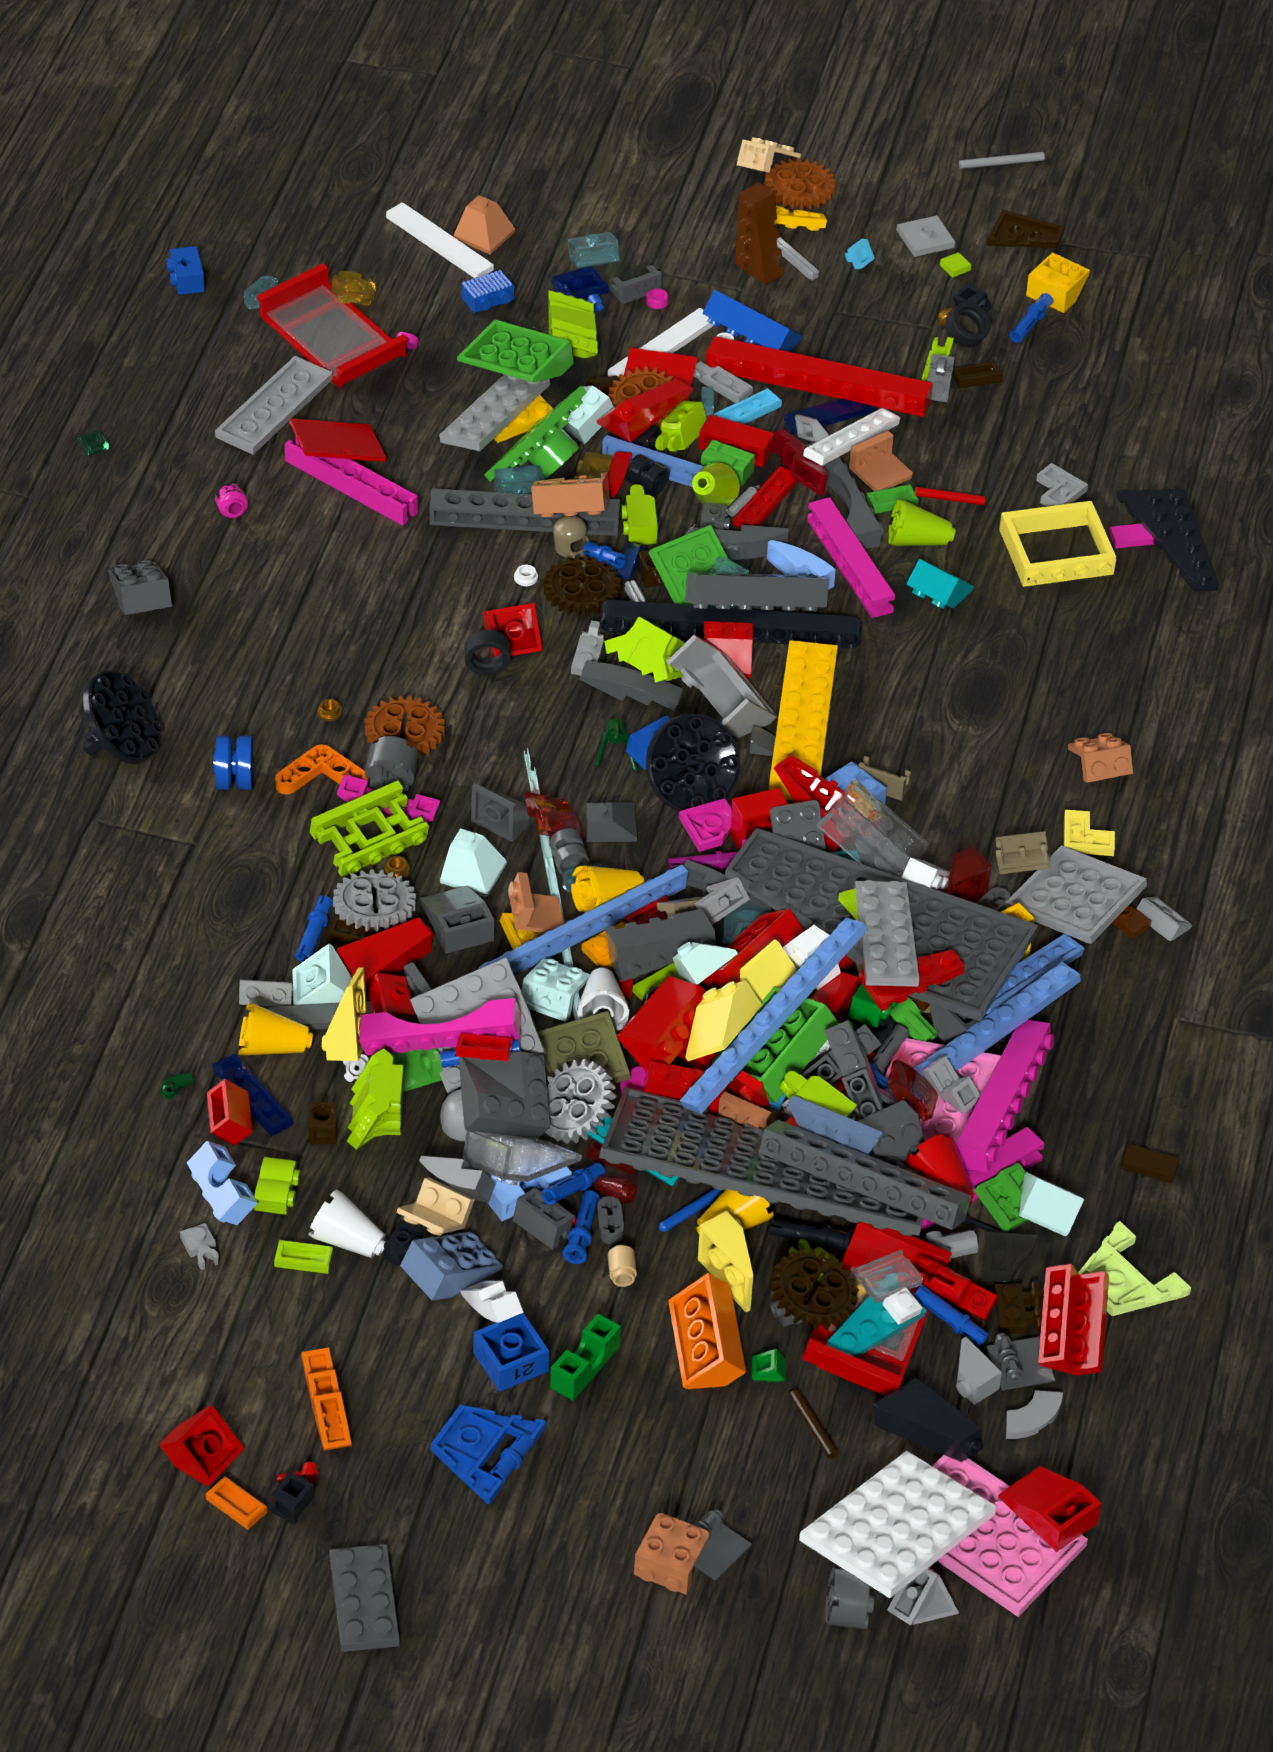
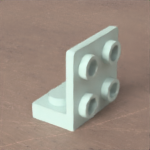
[521,958,590,1022]

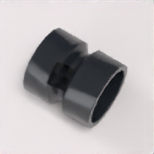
[626,454,670,495]

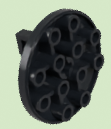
[83,670,163,764]
[646,714,740,811]

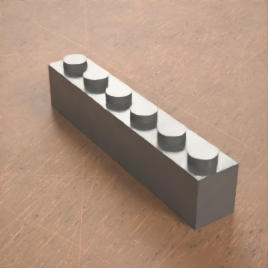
[685,572,829,611]

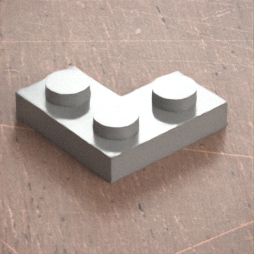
[1036,463,1088,507]

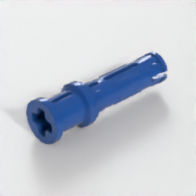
[563,1190,600,1264]

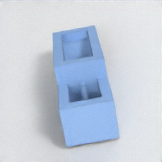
[767,540,836,590]

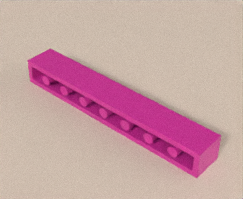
[956,1020,1054,1172]

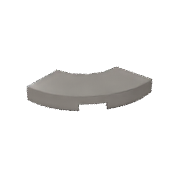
[1006,1390,1063,1439]

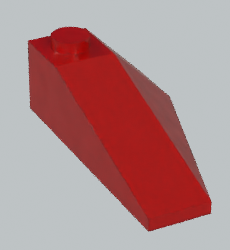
[596,379,693,443]
[774,755,876,852]

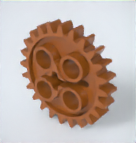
[764,158,836,210]
[608,367,682,430]
[365,695,445,758]

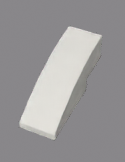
[460,1280,523,1323]

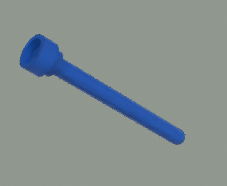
[659,1188,725,1232]

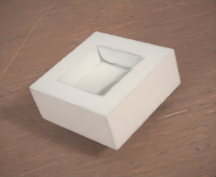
[882,1288,922,1325]

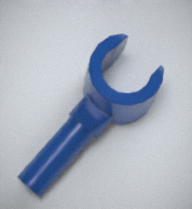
[586,294,603,312]

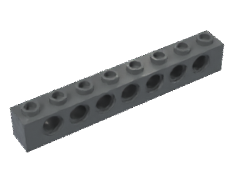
[430,488,620,536]
[759,1120,971,1230]

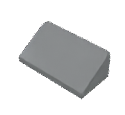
[795,414,829,442]
[1136,897,1192,941]

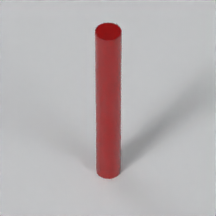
[914,487,985,505]

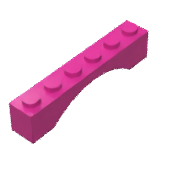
[359,998,521,1056]

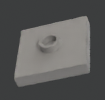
[897,216,955,257]

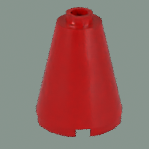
[906,1134,974,1205]

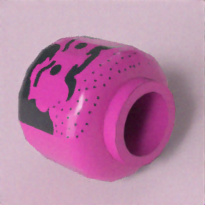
[215,483,248,518]

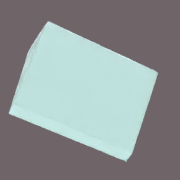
[1019,1172,1084,1237]

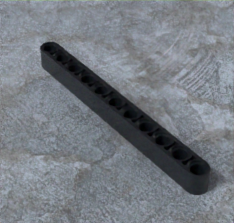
[600,600,862,649]

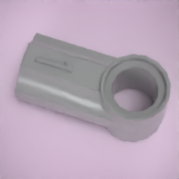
[921,1229,979,1261]

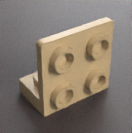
[737,137,801,173]
[397,1177,475,1235]

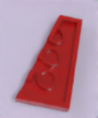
[859,950,965,1012]

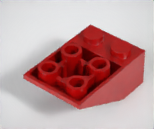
[998,1466,1102,1552]

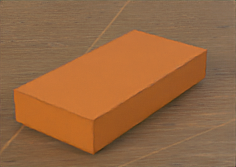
[206,1476,267,1530]

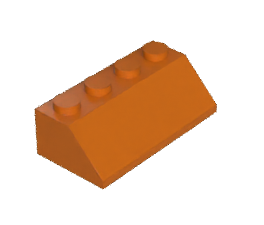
[668,1273,746,1389]

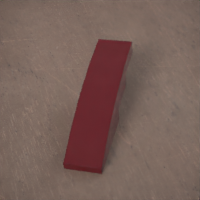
[772,428,828,496]

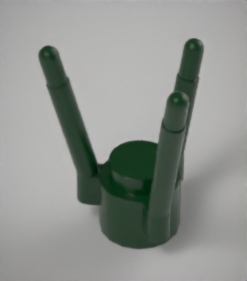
[595,718,638,772]

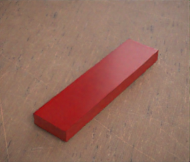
[733,466,799,528]

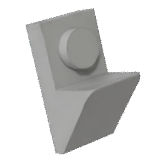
[694,877,750,925]

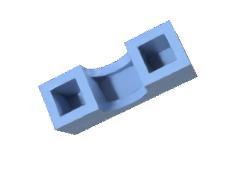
[187,1141,258,1225]
[487,1152,572,1221]

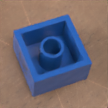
[473,1313,549,1392]

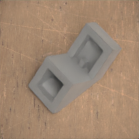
[922,1056,981,1113]

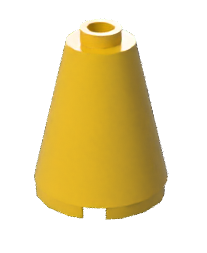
[571,865,645,913]
[239,1003,313,1056]
[696,1189,773,1234]

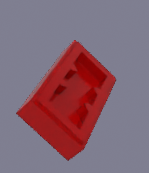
[456,1033,513,1061]

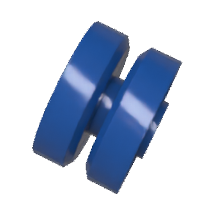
[214,736,253,790]

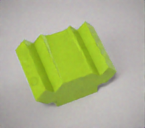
[548,290,598,358]
[604,617,685,683]
[347,1048,403,1150]

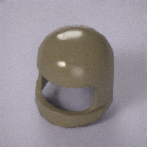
[553,515,589,559]

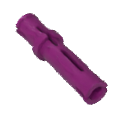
[668,851,738,871]

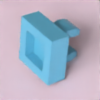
[845,239,875,269]

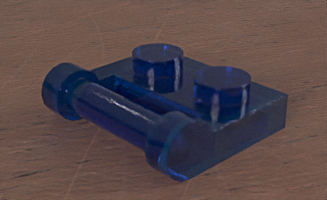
[551,266,609,299]

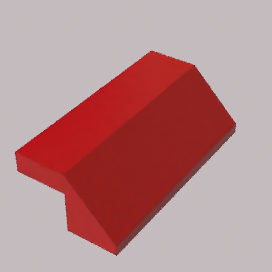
[1038,1264,1109,1376]

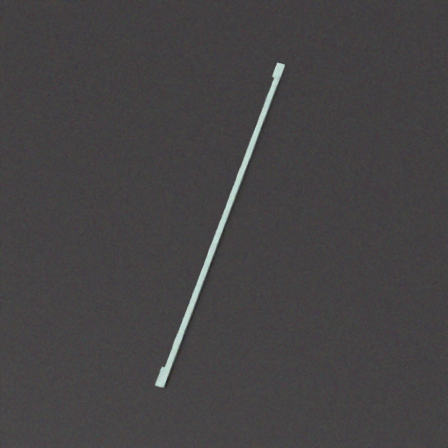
[524,748,580,1020]

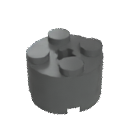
[365,736,419,793]
[825,1567,874,1629]

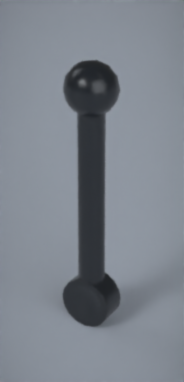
[962,1213,1009,1241]

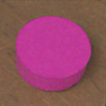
[646,288,669,309]
[396,332,419,349]

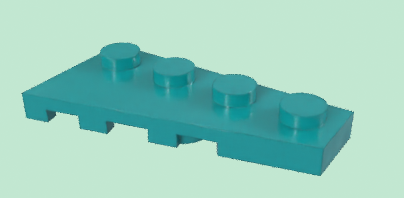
[826,1272,927,1358]

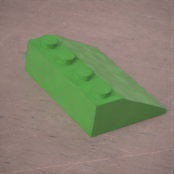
[457,320,574,383]
[710,987,839,1103]

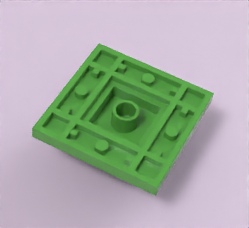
[484,386,587,481]

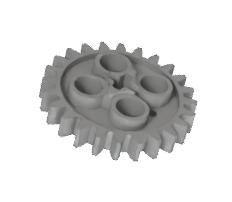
[333,869,416,932]
[545,1059,616,1144]

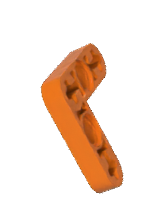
[275,744,369,794]

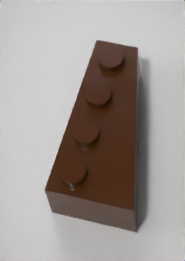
[735,182,784,285]

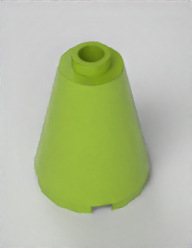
[692,463,740,507]
[888,500,955,546]

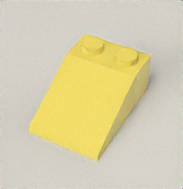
[322,968,367,1061]
[685,980,762,1061]
[698,1211,753,1312]

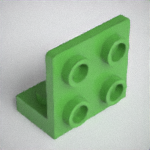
[390,1048,442,1092]

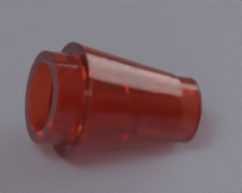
[595,1176,637,1205]

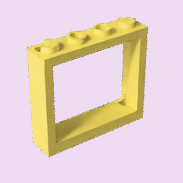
[1000,501,1116,587]

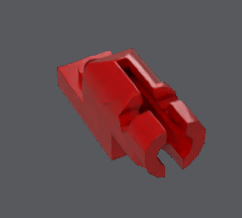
[910,1255,998,1322]

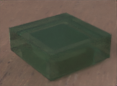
[77,430,109,457]

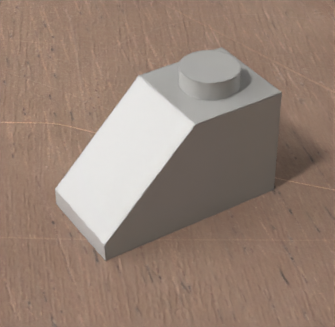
[956,1337,1002,1405]

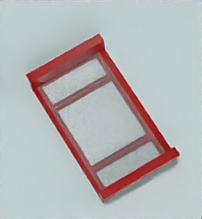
[257,263,408,389]

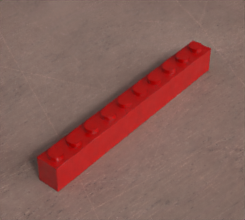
[706,336,933,417]

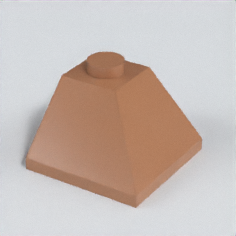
[454,195,515,255]

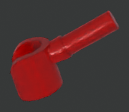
[277,1462,319,1484]

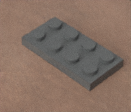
[329,1544,399,1652]

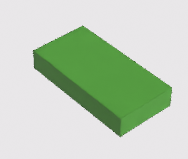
[866,484,919,514]

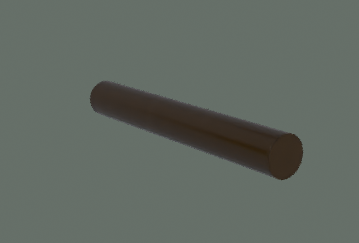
[789,1390,838,1459]

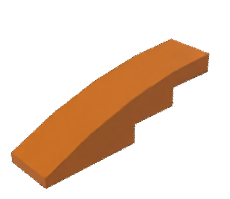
[301,1348,352,1451]

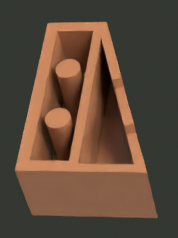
[531,472,610,517]

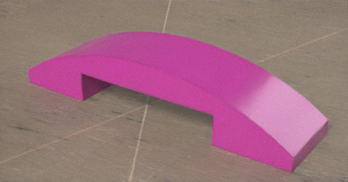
[337,774,440,822]

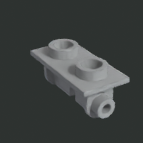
[239,980,293,1006]

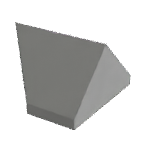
[887,1568,960,1625]

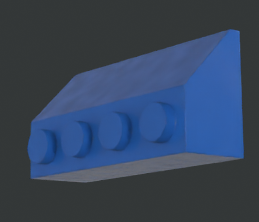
[702,290,804,352]

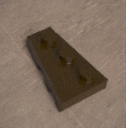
[987,209,1065,248]

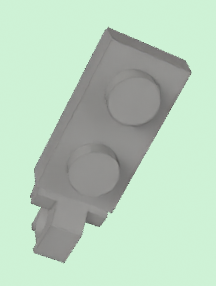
[694,361,753,403]
[571,621,604,675]

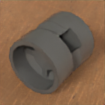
[549,828,589,877]

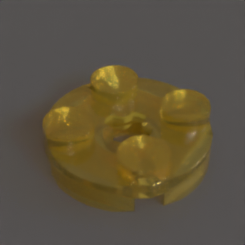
[331,271,376,306]

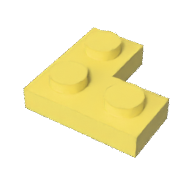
[1064,810,1115,856]

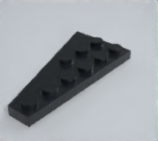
[1117,489,1219,592]

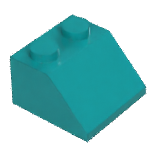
[906,559,975,609]

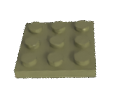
[538,1011,631,1099]

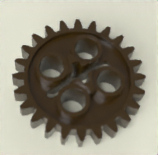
[543,556,621,617]
[769,1249,859,1330]

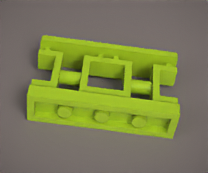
[310,780,429,877]

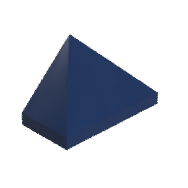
[613,541,650,580]

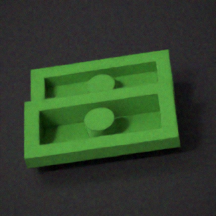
[973,1163,1028,1232]

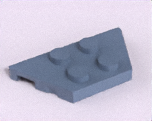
[788,1095,883,1155]

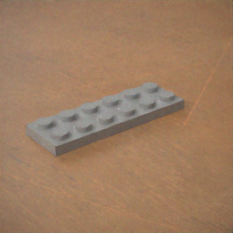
[215,356,333,455]
[439,374,550,451]
[855,880,919,987]

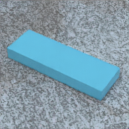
[714,388,782,424]

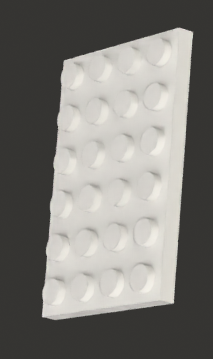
[799,1451,996,1598]

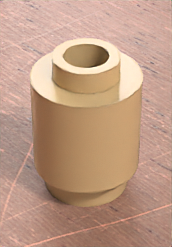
[608,1245,637,1287]

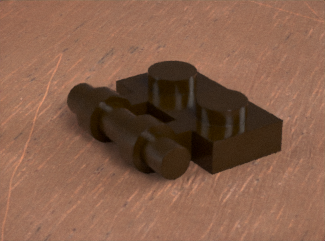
[993,1281,1044,1334]

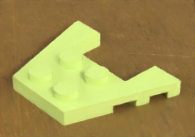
[1078,1221,1191,1316]

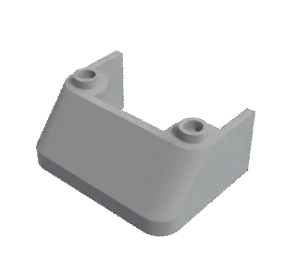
[667,635,777,738]

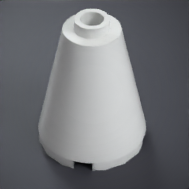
[577,968,629,1032]
[308,1189,386,1258]

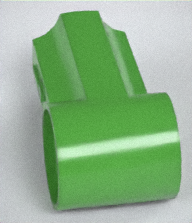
[890,997,938,1043]

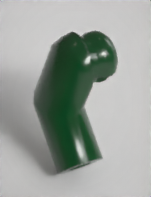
[160,1072,193,1100]

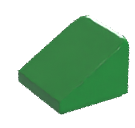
[752,1349,786,1382]

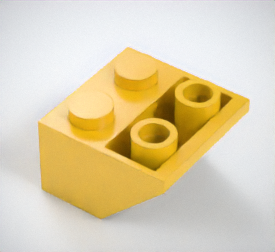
[1026,252,1090,313]

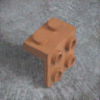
[849,431,913,491]
[1068,733,1133,783]
[508,872,564,933]
[718,1092,787,1130]
[634,1513,709,1595]

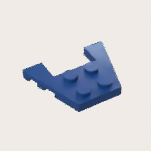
[431,1405,546,1505]

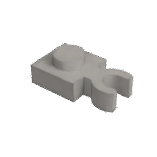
[180,1223,219,1270]

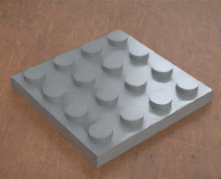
[1005,845,1147,944]
[410,958,546,1095]

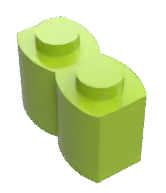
[254,1157,301,1215]

